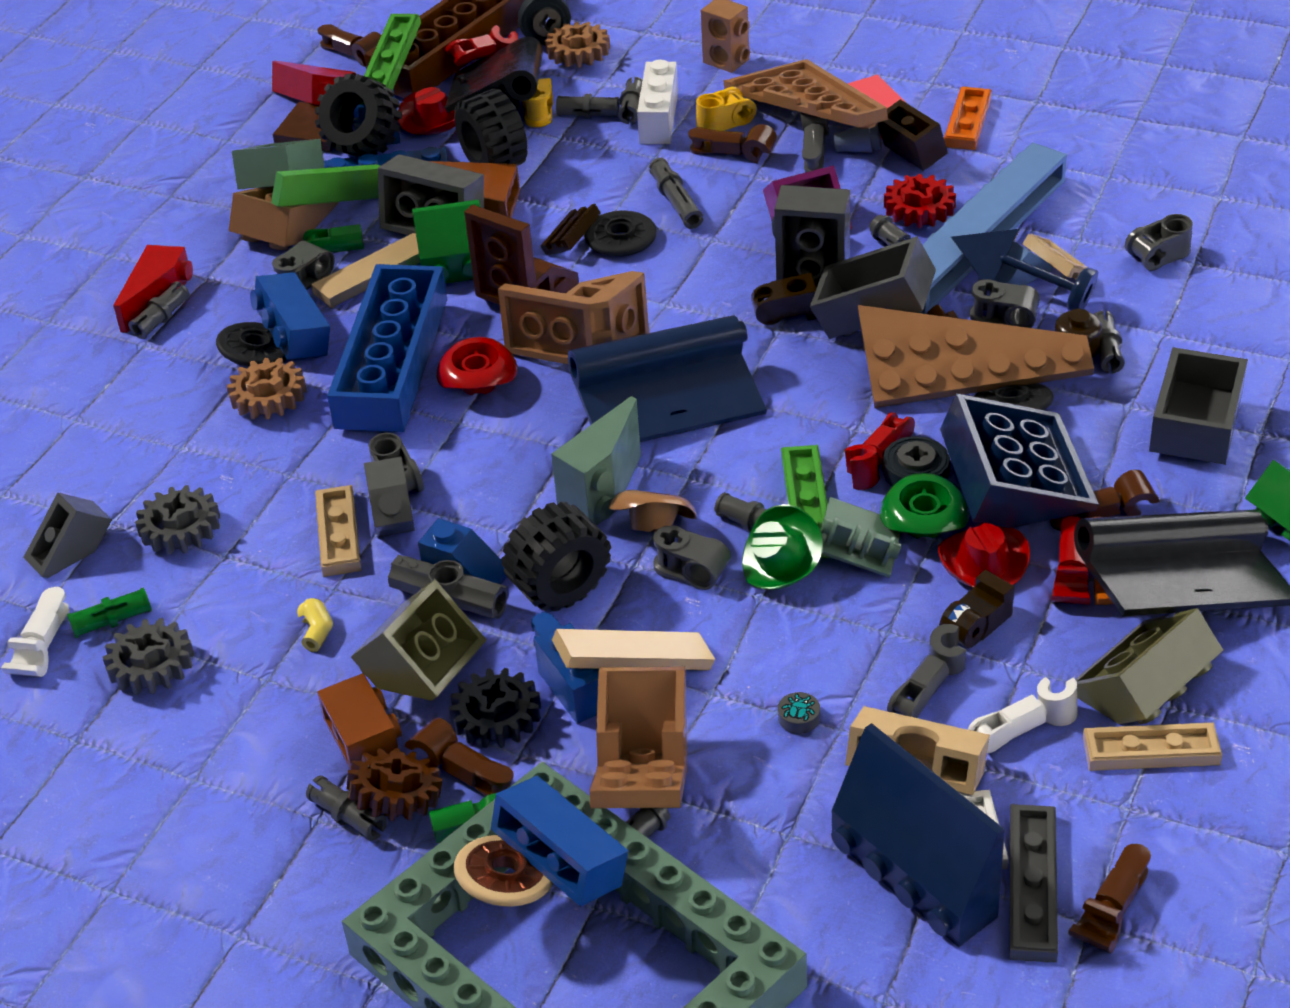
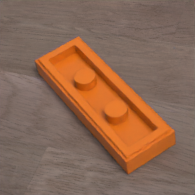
[944,86,992,150]

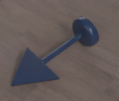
[951,229,1099,311]

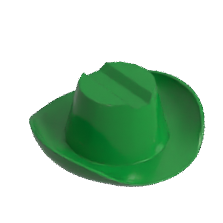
[880,473,970,539]
[742,504,823,590]

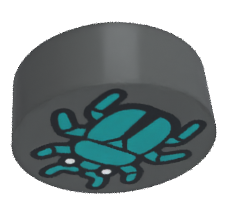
[778,692,820,734]

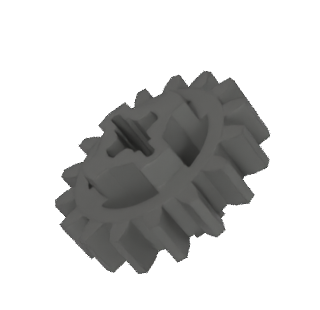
[135,485,221,555]
[103,618,194,695]

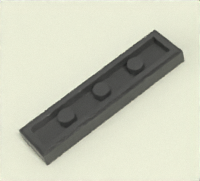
[1009,804,1058,963]

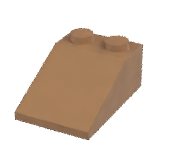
[229,186,339,250]

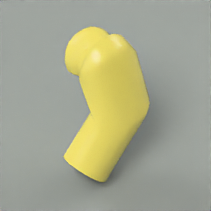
[297,598,333,652]

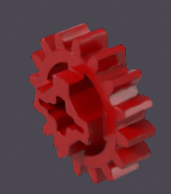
[884,174,956,228]

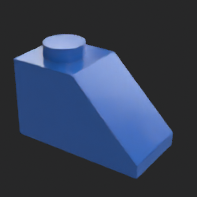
[418,518,507,585]

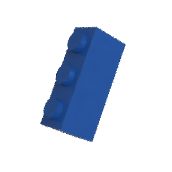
[250,272,330,360]
[491,775,629,907]

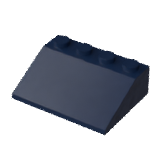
[940,393,1099,528]
[831,723,1005,947]

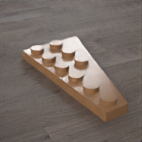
[723,59,888,129]
[858,305,1094,408]

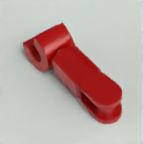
[445,25,518,66]
[844,412,915,490]
[1051,516,1090,605]

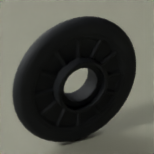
[584,210,657,256]
[216,322,287,367]
[974,383,1054,410]

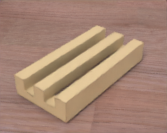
[1023,234,1088,280]

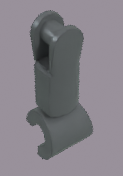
[800,112,829,173]
[887,624,966,718]

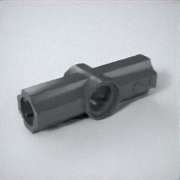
[388,555,509,619]

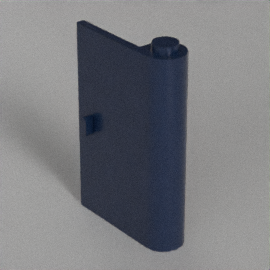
[568,315,767,442]

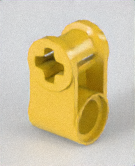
[522,78,553,127]
[696,86,757,131]

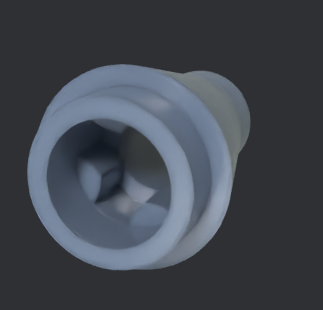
[834,124,882,153]

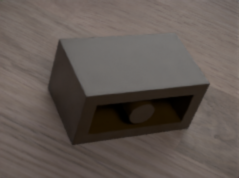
[878,99,948,171]

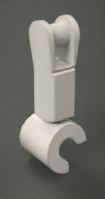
[1,587,70,677]
[968,677,1078,753]

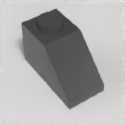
[364,457,415,537]
[23,493,112,578]

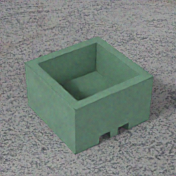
[232,139,325,189]

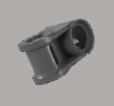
[1124,214,1193,271]
[272,241,335,290]
[969,279,1040,328]
[368,433,424,492]
[653,525,731,590]

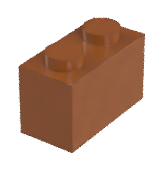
[317,673,402,770]

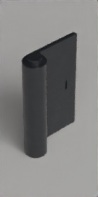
[445,36,543,113]
[1074,510,1290,616]

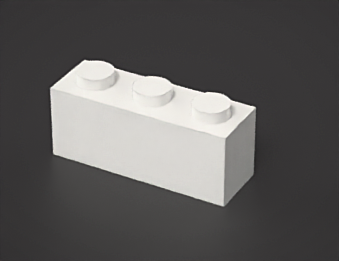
[637,59,678,144]

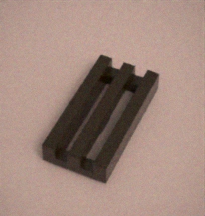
[541,204,601,255]

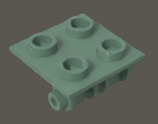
[820,497,902,578]

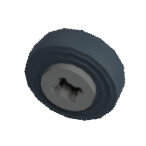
[518,0,571,45]
[882,436,951,486]

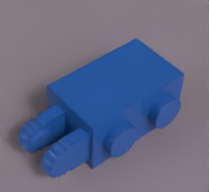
[531,612,599,724]

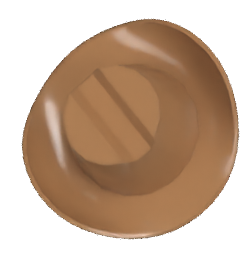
[609,490,697,532]

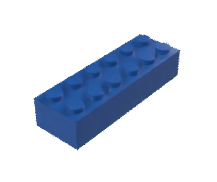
[327,264,447,432]

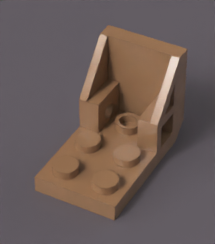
[498,271,649,364]
[590,666,687,808]

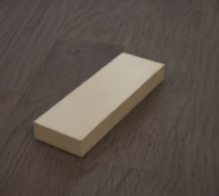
[315,485,362,577]
[1083,722,1222,771]

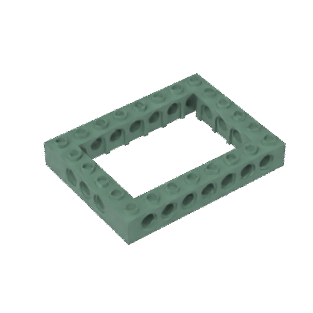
[342,762,807,1008]

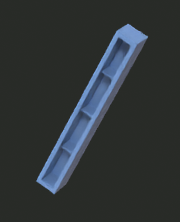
[920,142,1067,314]

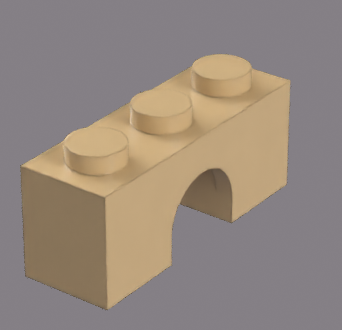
[845,706,990,795]

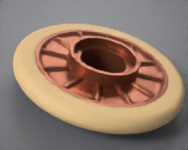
[454,835,553,907]

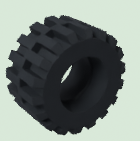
[315,74,402,157]
[455,89,528,166]
[501,502,611,611]

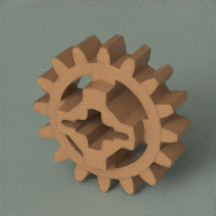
[545,22,610,67]
[227,358,307,419]

